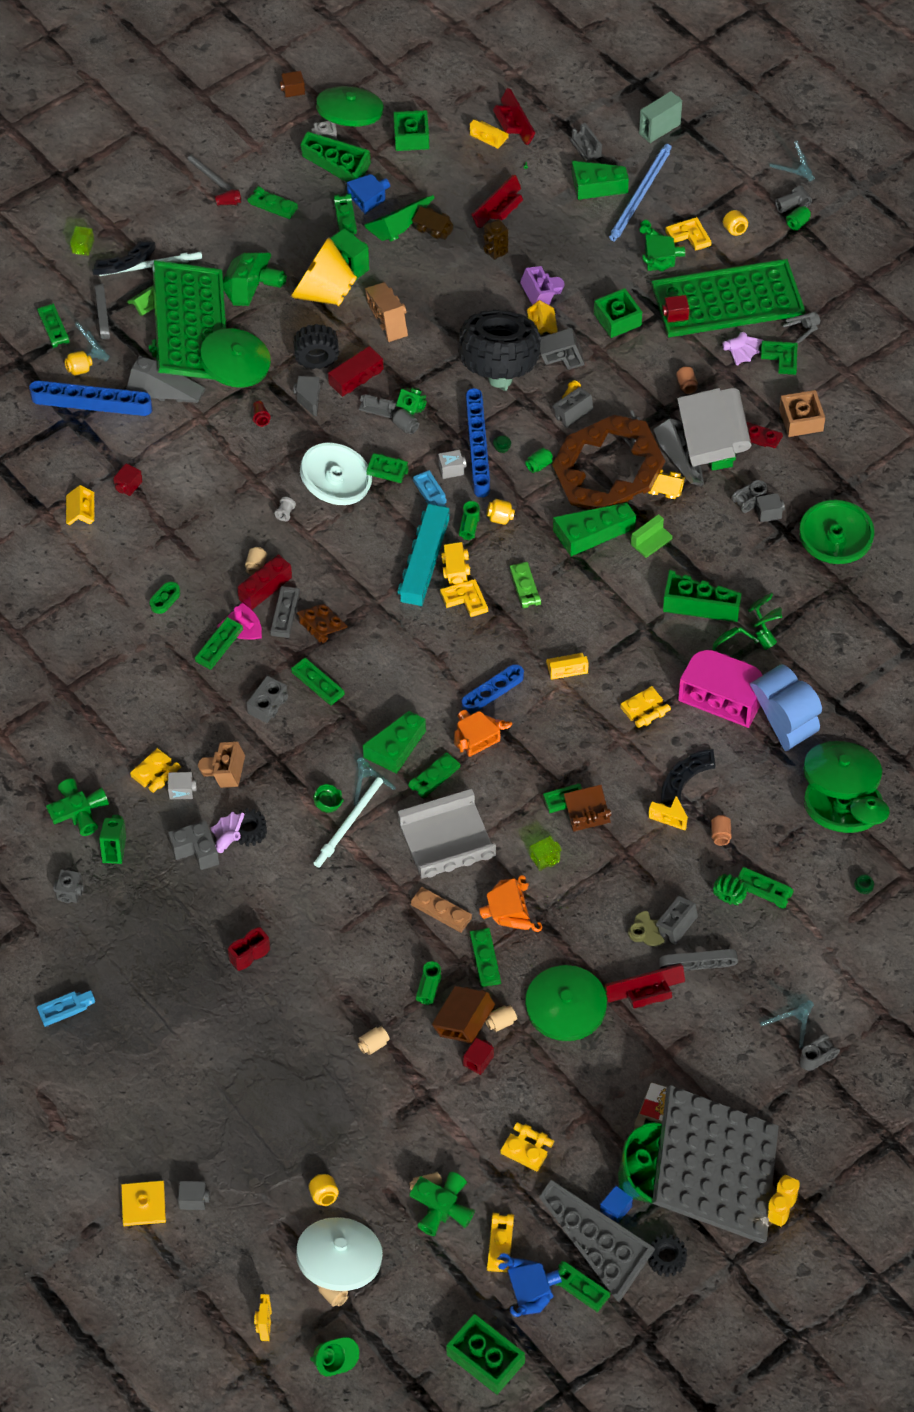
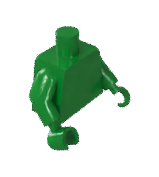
[640,220,685,272]

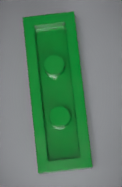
[195,617,243,670]
[291,658,345,706]
[470,928,501,987]

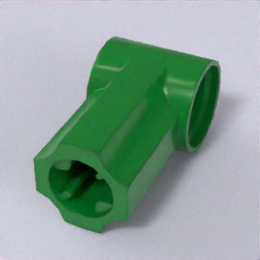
[459,501,480,540]
[416,961,441,1005]

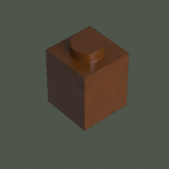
[279,71,305,97]

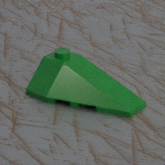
[364,195,434,242]

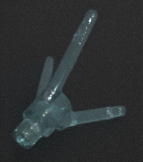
[769,141,815,182]
[75,322,110,362]
[354,758,396,806]
[760,1000,814,1049]

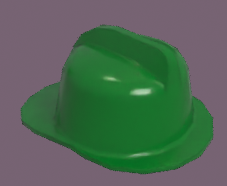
[310,1337,360,1377]

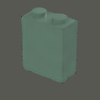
[639,91,682,143]

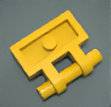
[620,686,671,728]
[130,748,181,793]
[501,1122,554,1172]

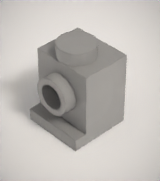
[311,121,337,140]

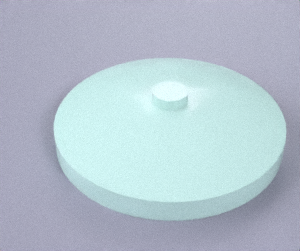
[300,443,372,505]
[296,1217,382,1291]

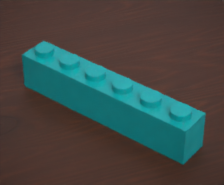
[398,504,450,606]

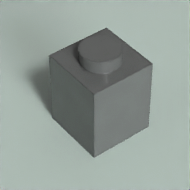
[755,493,785,522]
[178,1181,210,1210]

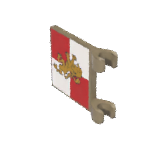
[634,1082,667,1130]

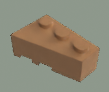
[365,282,408,342]

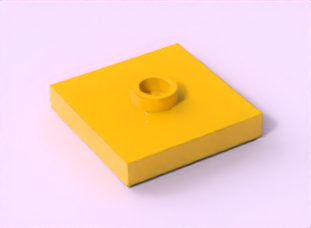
[121,1181,166,1226]

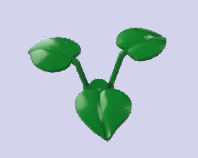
[712,592,782,651]

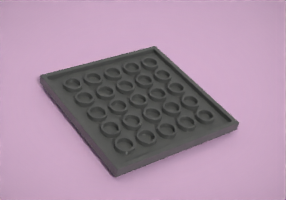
[652,1085,779,1243]

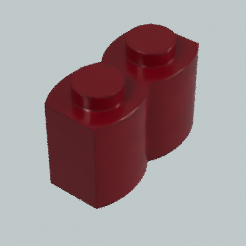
[228,927,270,971]

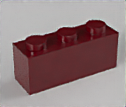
[328,346,384,397]
[237,555,292,610]

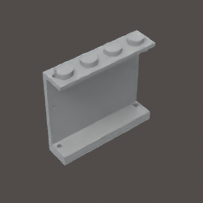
[398,789,496,879]

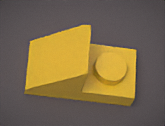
[649,796,688,830]

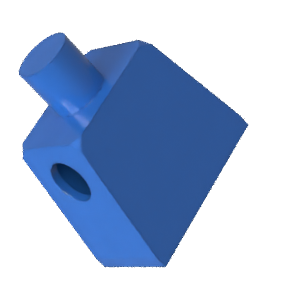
[347,174,390,214]

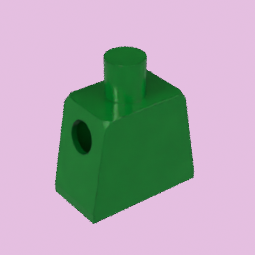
[99,815,126,864]

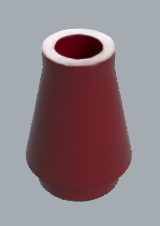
[215,188,242,206]
[253,401,271,427]

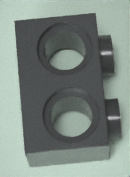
[247,676,288,723]

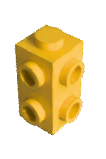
[647,469,685,499]
[441,542,470,585]

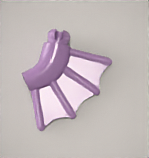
[722,332,764,365]
[211,812,244,853]

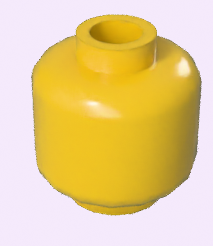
[723,210,748,236]
[65,351,92,376]
[486,499,515,525]
[308,1174,339,1206]

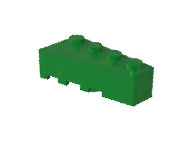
[301,131,371,182]
[663,570,742,622]

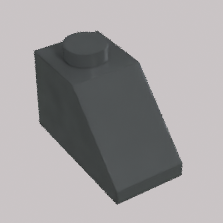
[294,376,320,416]

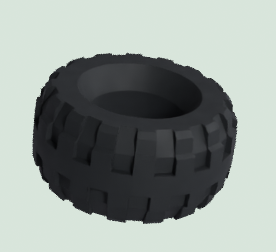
[458,310,541,380]

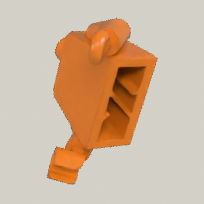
[454,710,512,757]
[479,875,542,932]

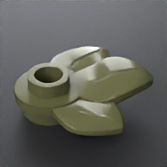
[628,911,665,946]

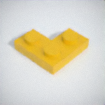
[665,217,711,251]
[440,579,488,617]

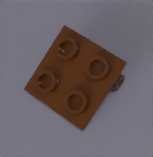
[297,603,348,643]
[564,785,611,832]

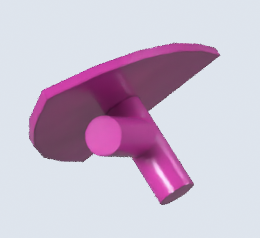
[217,603,262,640]

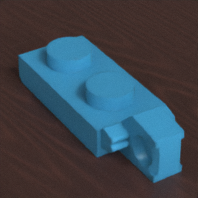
[413,470,447,507]
[37,991,95,1027]

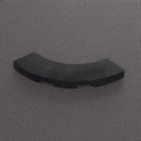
[92,241,156,275]
[661,749,716,805]

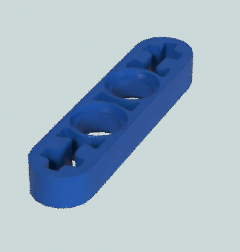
[462,665,524,714]

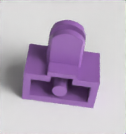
[520,266,564,305]

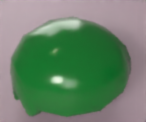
[313,784,344,813]

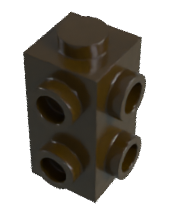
[412,206,454,240]
[483,218,508,260]

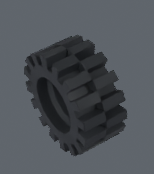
[235,808,267,846]
[648,1234,687,1277]

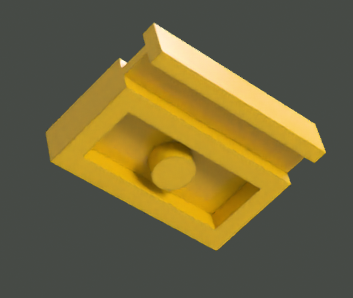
[255,1294,272,1341]

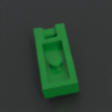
[248,187,298,219]
[334,193,357,234]
[37,304,70,348]
[408,752,460,798]
[738,867,794,909]
[555,1261,610,1313]

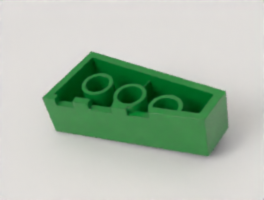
[553,503,636,556]

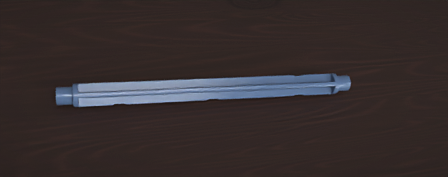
[609,144,672,241]

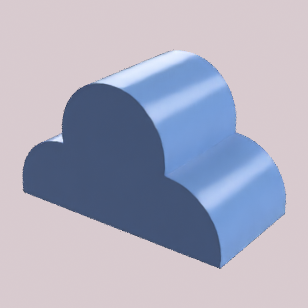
[750,665,822,751]

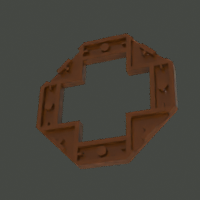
[552,415,665,510]

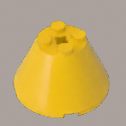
[291,237,357,306]

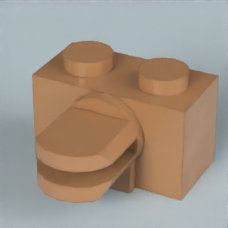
[198,742,245,788]

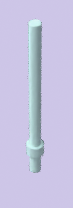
[99,252,202,276]
[314,777,383,868]

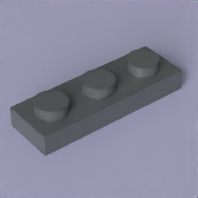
[271,586,300,638]

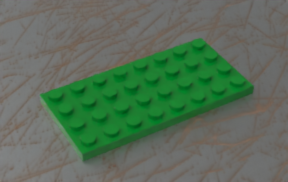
[652,259,805,338]
[153,260,226,380]

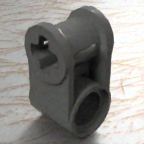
[731,480,767,513]
[800,1034,840,1071]

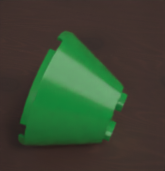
[618,1123,662,1204]

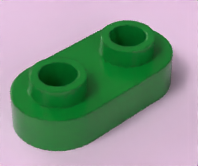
[150,582,180,614]

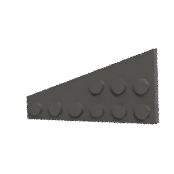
[539,1180,655,1302]

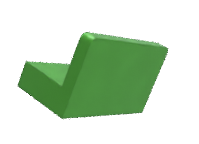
[127,285,155,316]
[631,514,672,558]

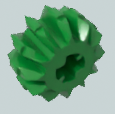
[713,874,748,905]

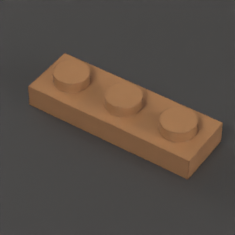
[411,887,472,933]

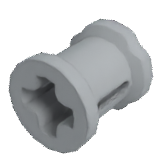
[274,497,296,521]

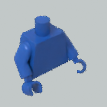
[497,1253,562,1317]

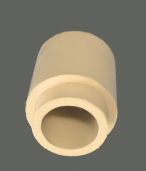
[245,547,267,575]
[485,1005,517,1032]
[358,1026,390,1055]
[317,1285,348,1306]

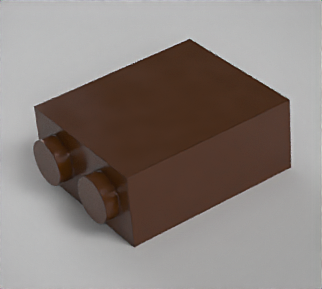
[432,986,495,1043]

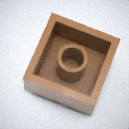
[779,390,825,437]

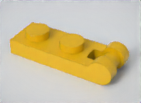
[487,1213,514,1273]

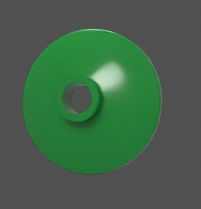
[850,796,890,825]

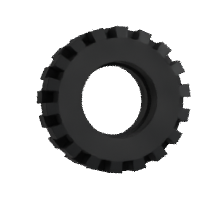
[293,324,339,369]

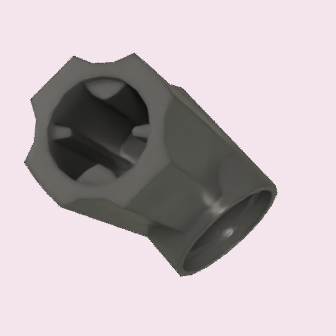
[775,186,812,213]

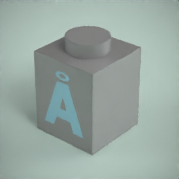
[438,450,467,479]
[168,772,197,799]

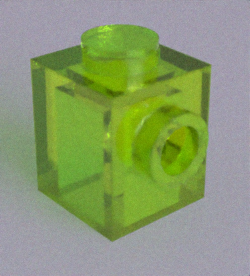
[70,226,94,256]
[530,836,562,871]

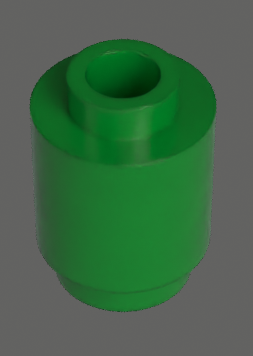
[786,206,811,230]
[260,268,287,288]
[525,448,553,473]

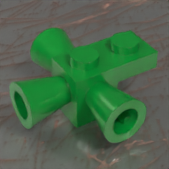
[46,779,109,836]
[410,1172,475,1236]

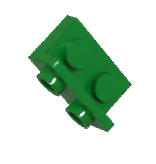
[366,453,409,483]

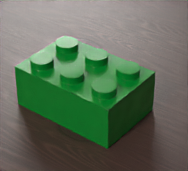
[446,1314,525,1395]

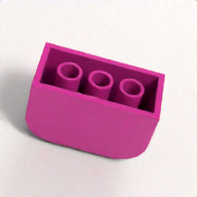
[678,650,763,728]

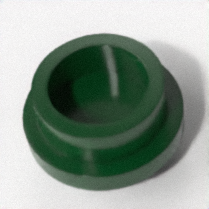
[493,436,511,453]
[854,875,874,894]

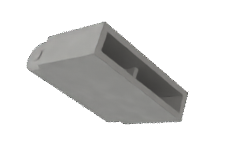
[677,388,751,467]

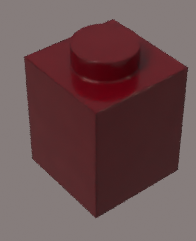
[662,295,689,322]
[113,463,143,496]
[463,1038,494,1075]

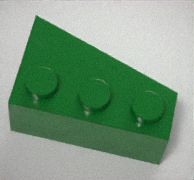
[572,161,629,200]
[363,711,426,774]

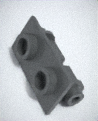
[359,394,398,419]

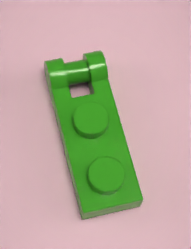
[510,562,541,609]

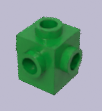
[396,387,427,415]

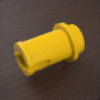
[562,380,581,399]

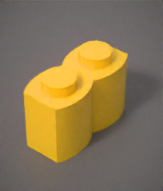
[767,1175,800,1226]

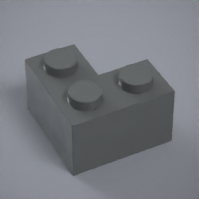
[540,328,585,370]
[168,821,219,870]

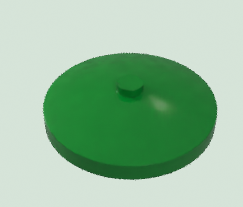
[316,86,383,127]
[199,328,271,388]
[799,500,874,564]
[803,741,882,800]
[804,784,883,833]
[526,965,607,1041]

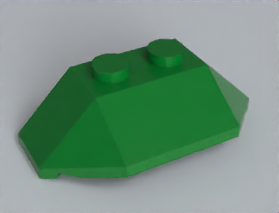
[223,253,272,306]

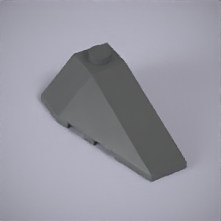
[126,356,206,403]
[654,419,704,486]

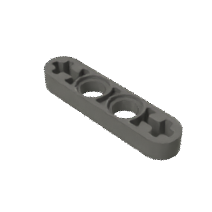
[95,283,110,340]
[659,949,738,971]

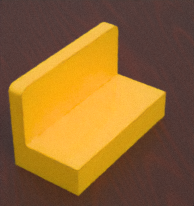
[470,119,509,149]
[527,300,558,335]
[66,485,94,525]
[546,653,588,680]

